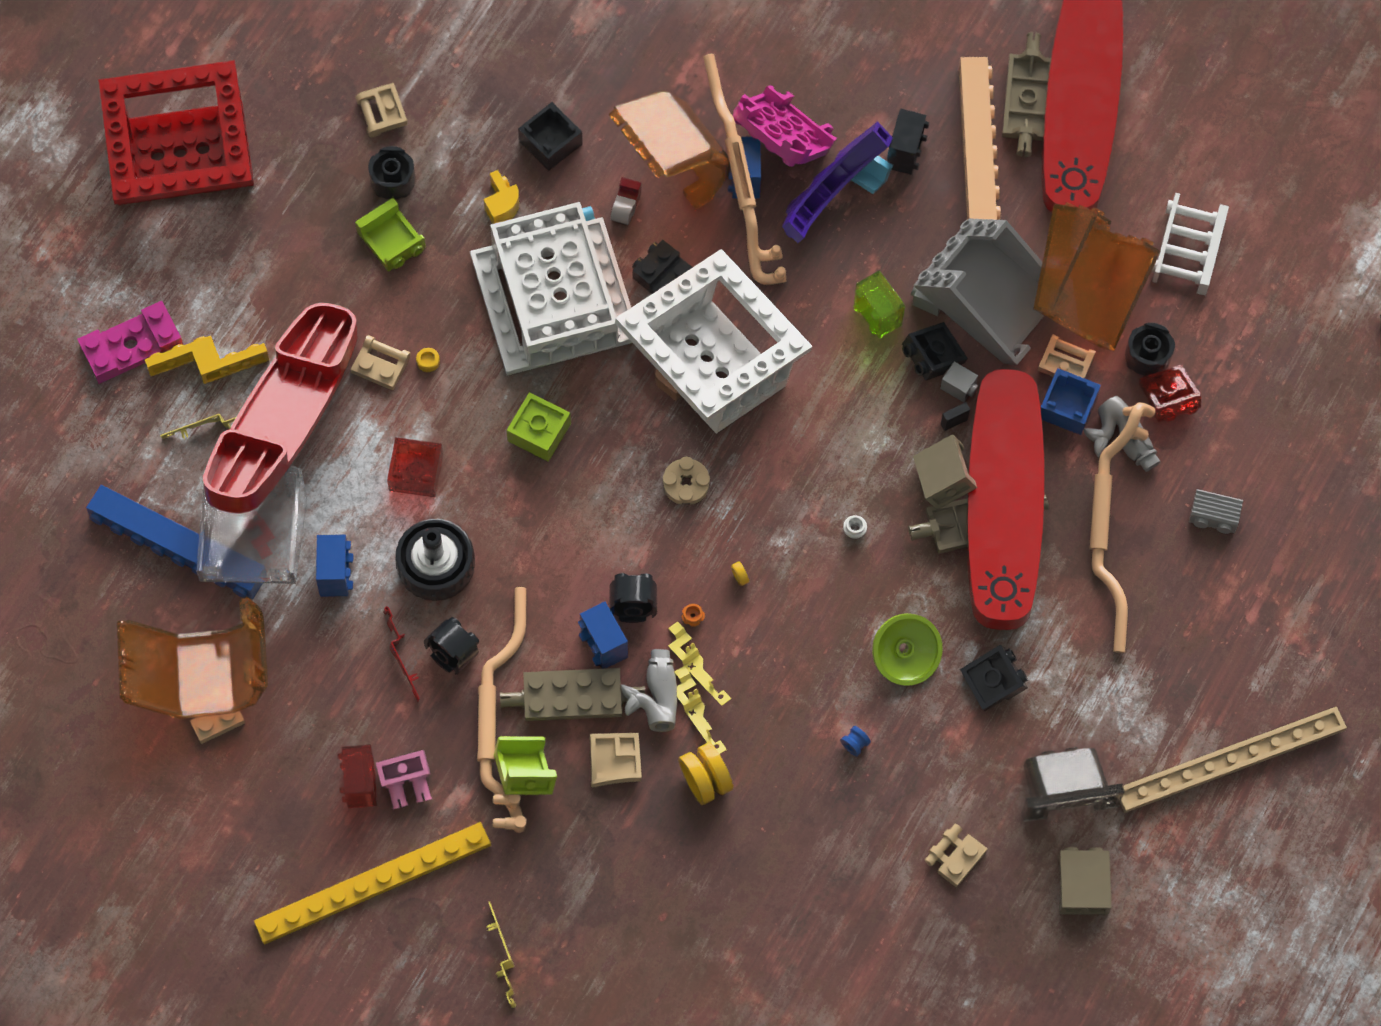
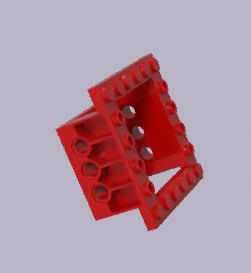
[98,60,254,205]

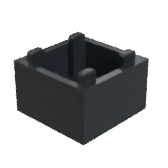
[518,102,583,171]
[887,108,929,175]

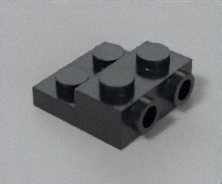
[632,240,693,294]
[902,322,968,381]
[960,645,1029,711]

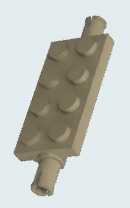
[1002,32,1051,157]
[908,495,1049,554]
[500,668,645,721]

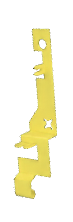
[160,414,236,439]
[668,621,731,706]
[674,666,727,754]
[486,902,516,1008]

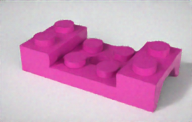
[77,301,183,384]

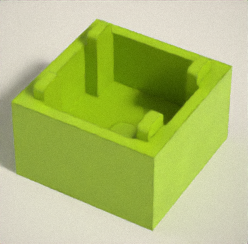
[506,392,571,462]

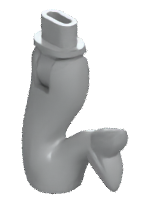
[1083,396,1161,472]
[621,649,677,732]

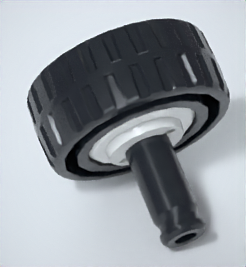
[395,519,475,601]

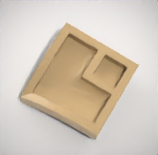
[590,733,642,787]

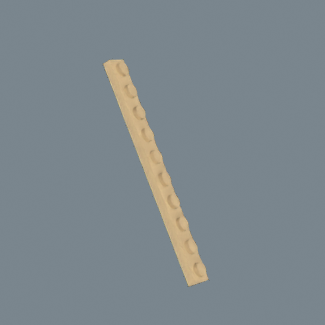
[1115,706,1347,813]

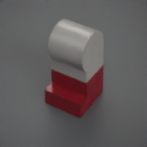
[611,177,641,225]

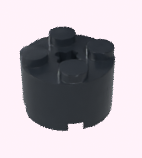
[368,146,416,199]
[1125,323,1175,377]
[609,573,657,623]
[424,617,479,675]

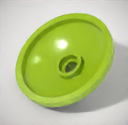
[872,613,943,686]

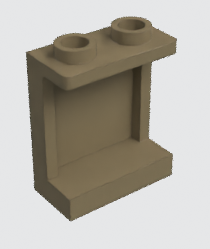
[913,434,977,510]
[1058,847,1112,915]

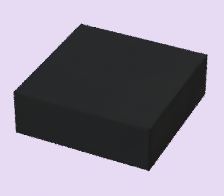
[941,402,970,431]

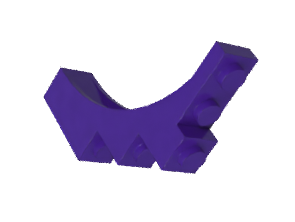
[782,121,893,243]

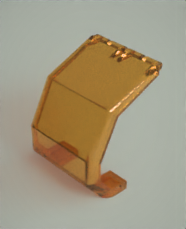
[609,90,730,209]
[117,597,268,719]

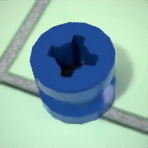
[840,726,871,756]

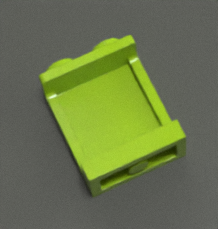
[355,198,426,272]
[494,737,557,795]

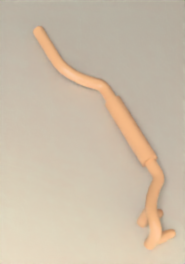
[703,54,786,285]
[1090,403,1155,653]
[477,587,526,833]

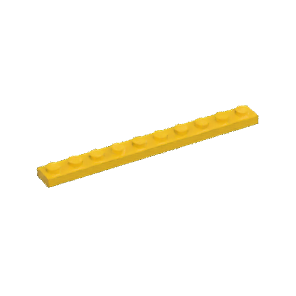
[254,822,491,945]

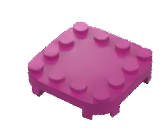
[732,86,837,167]

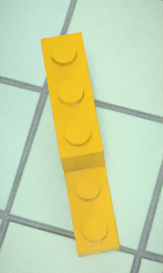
[145,335,270,384]

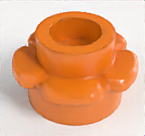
[681,604,705,627]

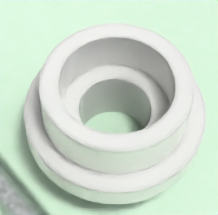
[843,515,867,539]

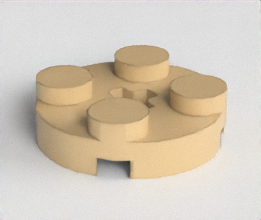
[663,457,710,505]

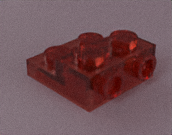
[1139,365,1201,422]

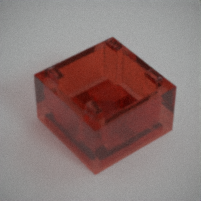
[387,437,443,497]
[337,744,377,808]

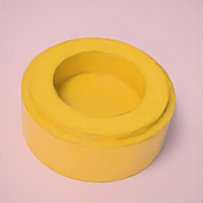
[416,348,440,372]
[731,561,750,586]

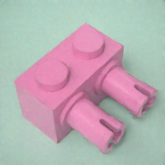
[376,750,432,809]

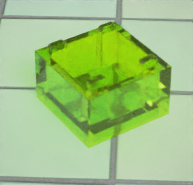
[853,270,905,338]

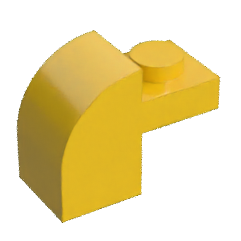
[483,170,519,224]

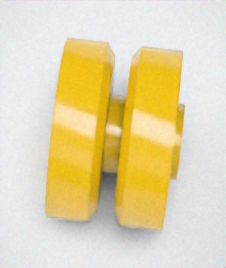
[678,742,734,805]

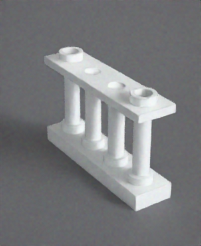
[1150,193,1229,296]

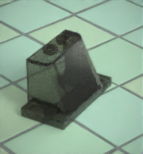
[1021,747,1124,822]

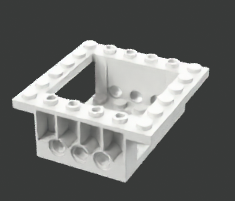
[470,202,632,376]
[615,249,812,433]

